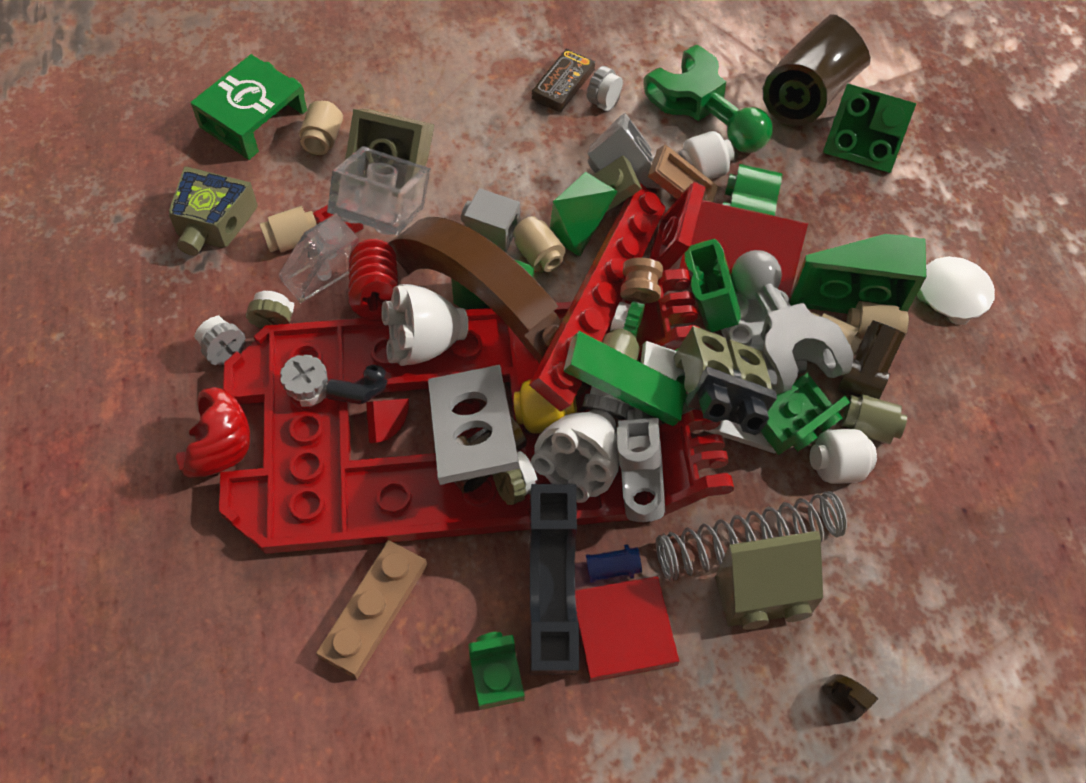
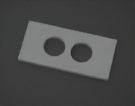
[428,365,520,485]

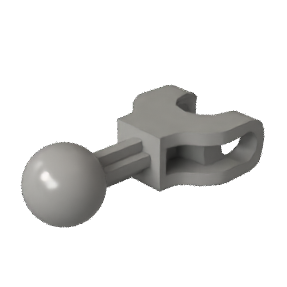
[731,250,853,394]
[617,406,665,522]

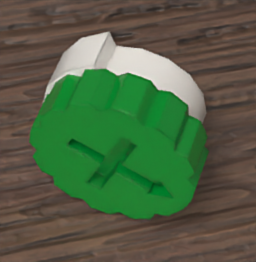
[610,301,645,338]

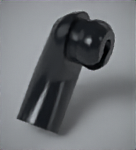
[326,365,387,404]

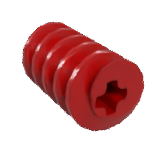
[348,239,398,320]

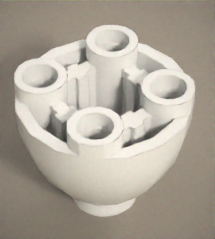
[381,284,468,366]
[531,409,619,503]

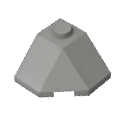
[587,113,662,189]

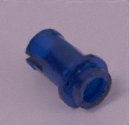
[586,544,642,583]

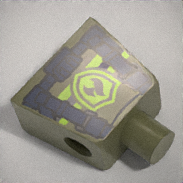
[169,166,258,256]

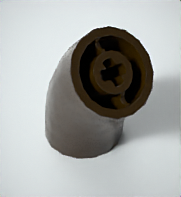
[762,14,871,126]

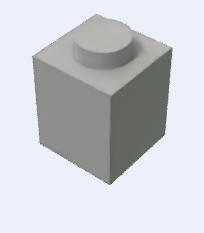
[461,188,520,252]

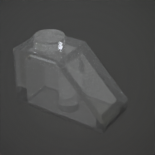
[278,213,359,303]

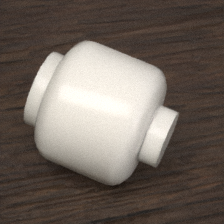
[678,131,734,180]
[810,429,877,484]

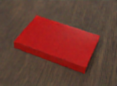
[679,200,808,298]

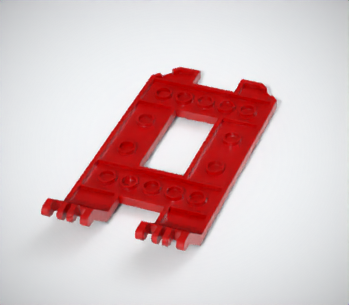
[219,269,734,554]

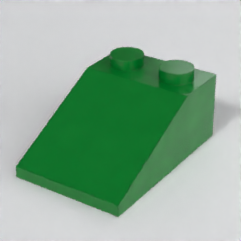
[789,234,927,314]

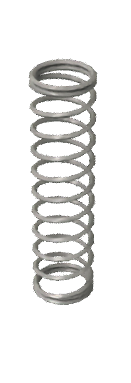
[656,491,847,582]

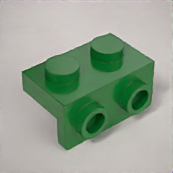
[761,373,850,455]

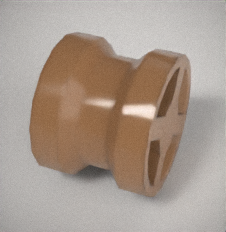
[620,258,663,304]

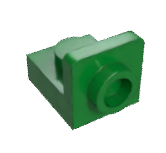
[468,632,525,710]

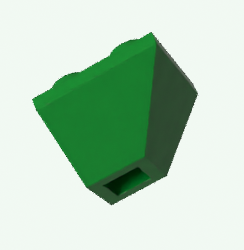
[823,83,917,173]

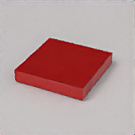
[649,182,705,271]
[575,576,680,682]

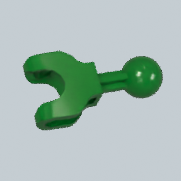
[643,45,773,153]

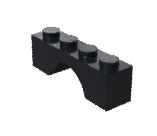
[529,484,579,675]

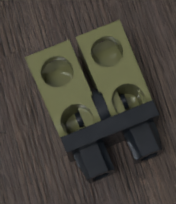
[673,326,777,436]

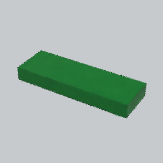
[563,331,686,426]

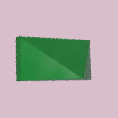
[550,172,618,256]

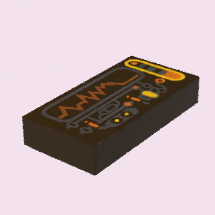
[532,49,595,112]

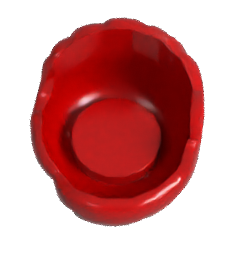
[176,387,250,478]

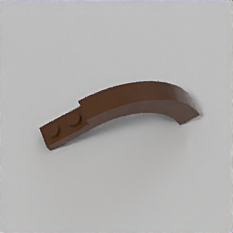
[388,217,591,399]

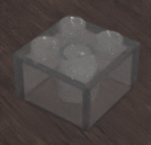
[327,146,431,236]

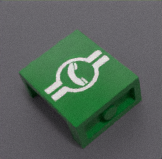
[190,54,307,160]

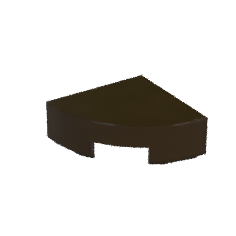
[821,674,879,721]

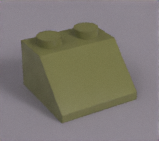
[342,109,435,198]
[715,531,823,630]

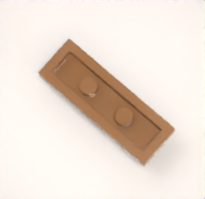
[316,540,427,679]

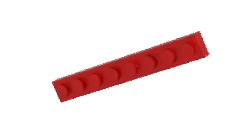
[529,182,666,412]

